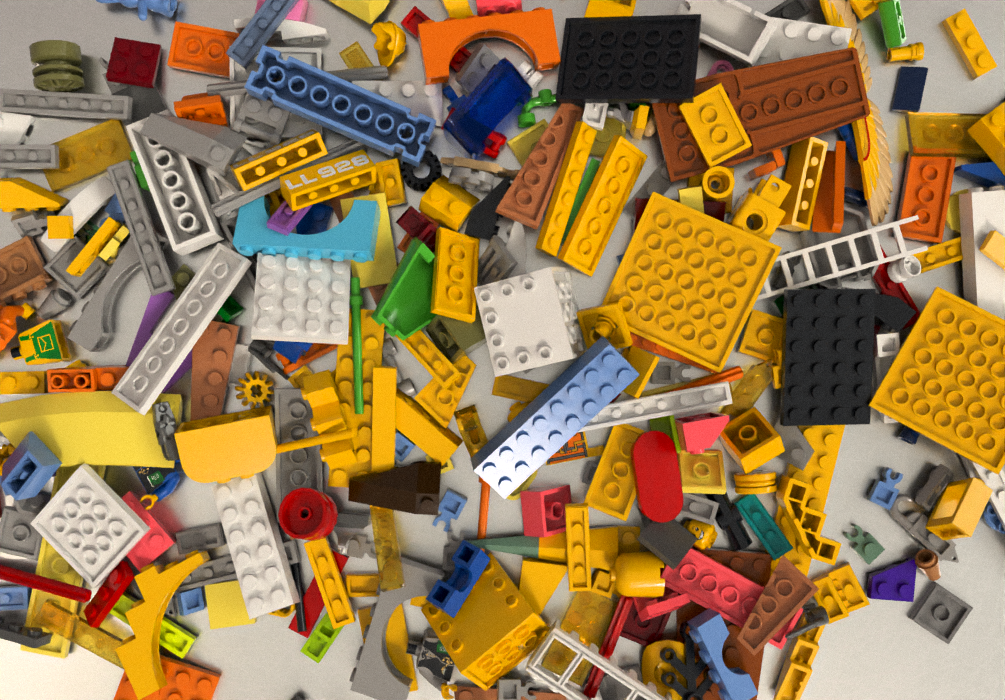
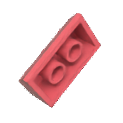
[675,412,730,455]
[121,491,176,573]

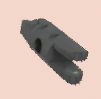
[152,401,180,461]

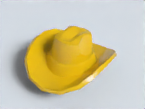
[642,640,696,700]

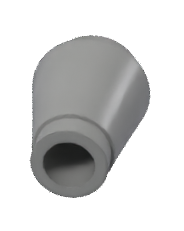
[37,288,72,320]

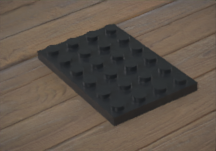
[555,14,702,104]
[780,289,876,426]

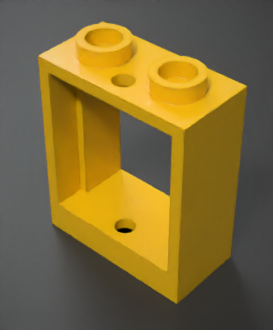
[925,477,993,540]

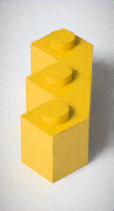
[300,369,357,470]
[776,475,841,565]

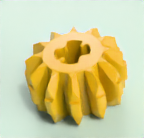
[235,371,274,409]

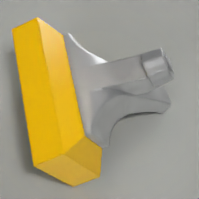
[607,103,649,140]

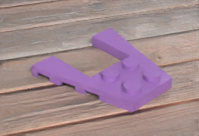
[126,291,192,393]

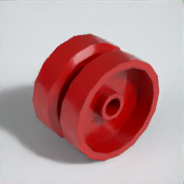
[278,488,338,541]

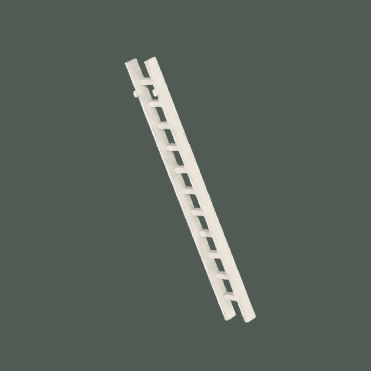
[756,215,928,301]

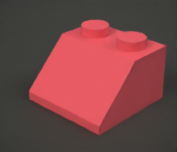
[520,485,572,537]

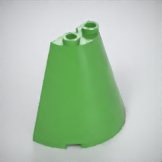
[370,237,437,341]

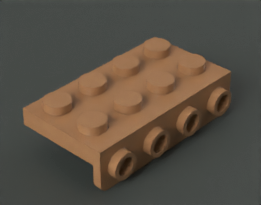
[0,236,53,307]

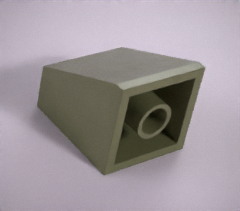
[425,300,487,364]

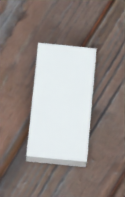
[227,343,253,388]

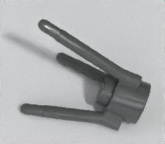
[248,339,306,380]
[785,603,829,641]

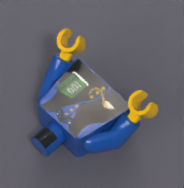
[133,459,183,510]

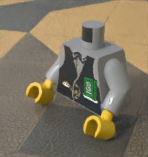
[406,628,458,700]

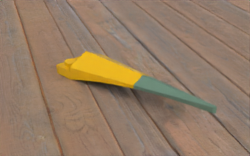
[460,525,640,570]

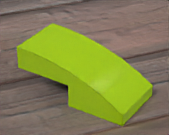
[300,613,344,664]

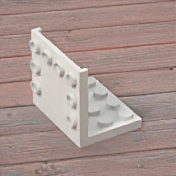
[474,267,588,377]

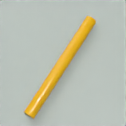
[276,428,357,454]

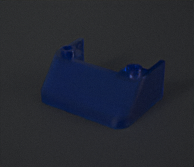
[443,57,533,160]

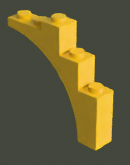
[115,550,210,700]

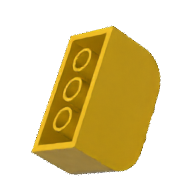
[174,405,277,483]

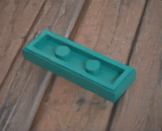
[734,494,793,561]

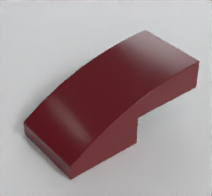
[396,206,437,253]

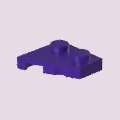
[867,557,917,602]

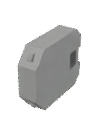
[799,206,879,289]

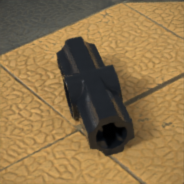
[705,492,753,551]

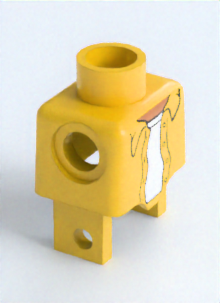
[725,174,792,241]

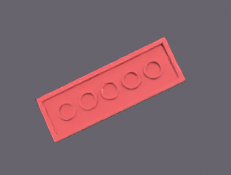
[660,547,804,650]

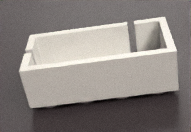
[675,0,777,67]

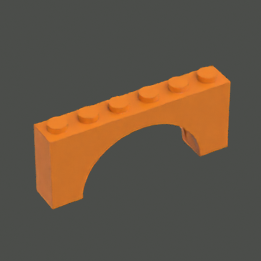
[417,7,561,85]

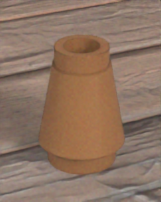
[915,549,941,581]

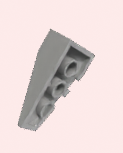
[140,113,247,177]

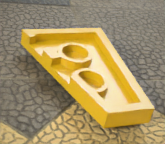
[414,355,477,429]

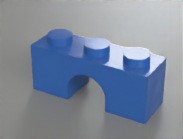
[426,540,490,618]

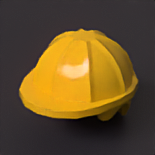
[371,21,407,67]

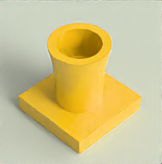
[687,166,735,213]

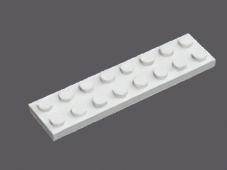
[111,243,252,416]

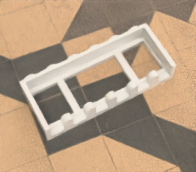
[526,618,672,700]

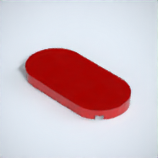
[631,431,683,523]

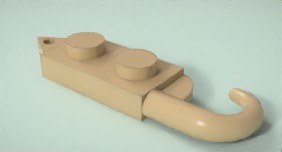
[440,156,520,179]

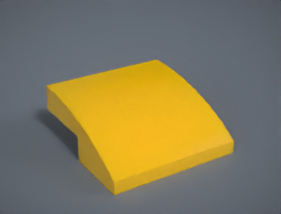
[811,562,870,624]

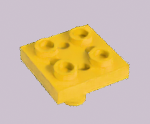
[576,301,633,349]

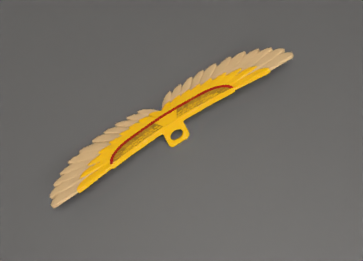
[819,0,893,226]

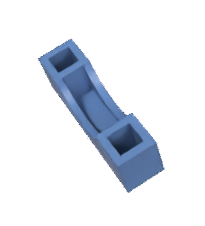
[687,608,758,700]

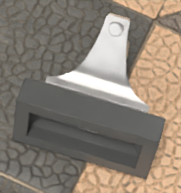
[333,512,372,554]

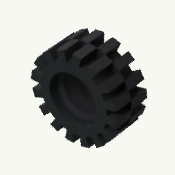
[401,150,442,192]

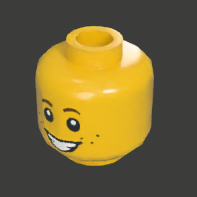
[683,519,717,550]

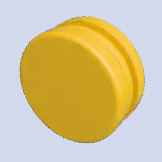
[733,470,778,494]

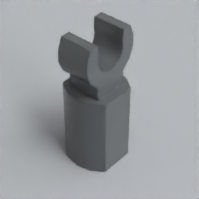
[772,251,801,289]

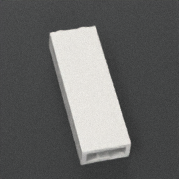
[959,186,1005,320]

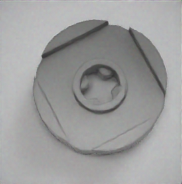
[448,167,494,191]

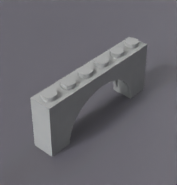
[350,555,446,700]

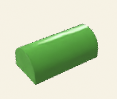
[878,0,907,48]

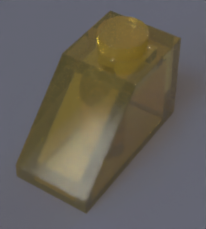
[454,404,489,458]

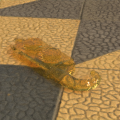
[720,359,773,417]

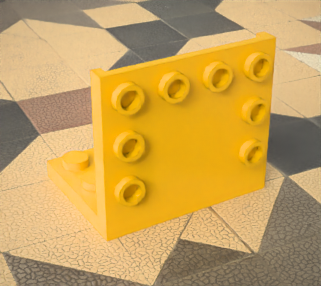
[421,553,551,691]

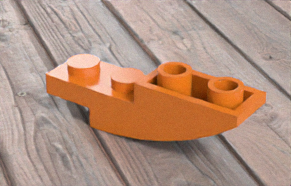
[47,365,130,392]

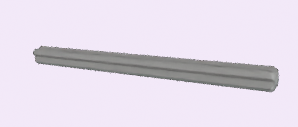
[206,65,388,97]
[211,139,369,217]

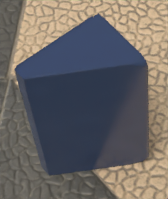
[891,66,928,115]

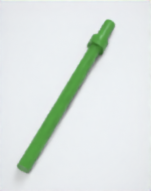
[349,277,364,414]

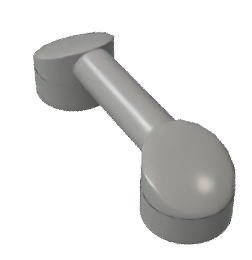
[382,337,417,397]

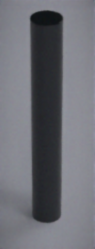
[291,562,307,632]

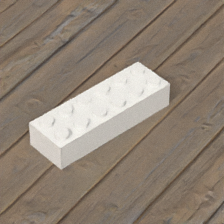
[126,109,224,256]
[211,472,300,620]

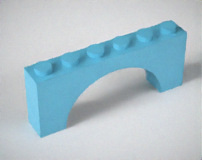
[232,196,381,263]

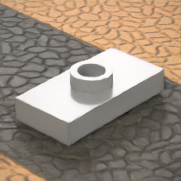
[175,523,225,555]

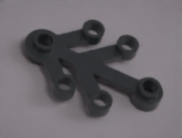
[660,621,714,700]

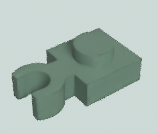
[843,524,885,565]

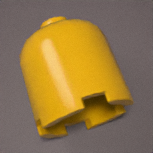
[609,551,665,598]

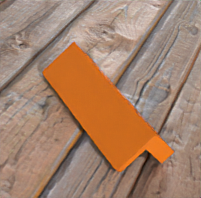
[812,141,846,233]

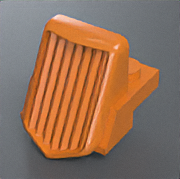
[174,92,230,128]

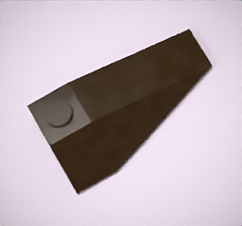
[348,461,441,515]

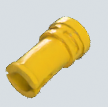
[887,42,924,62]

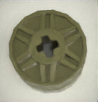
[29,40,85,92]

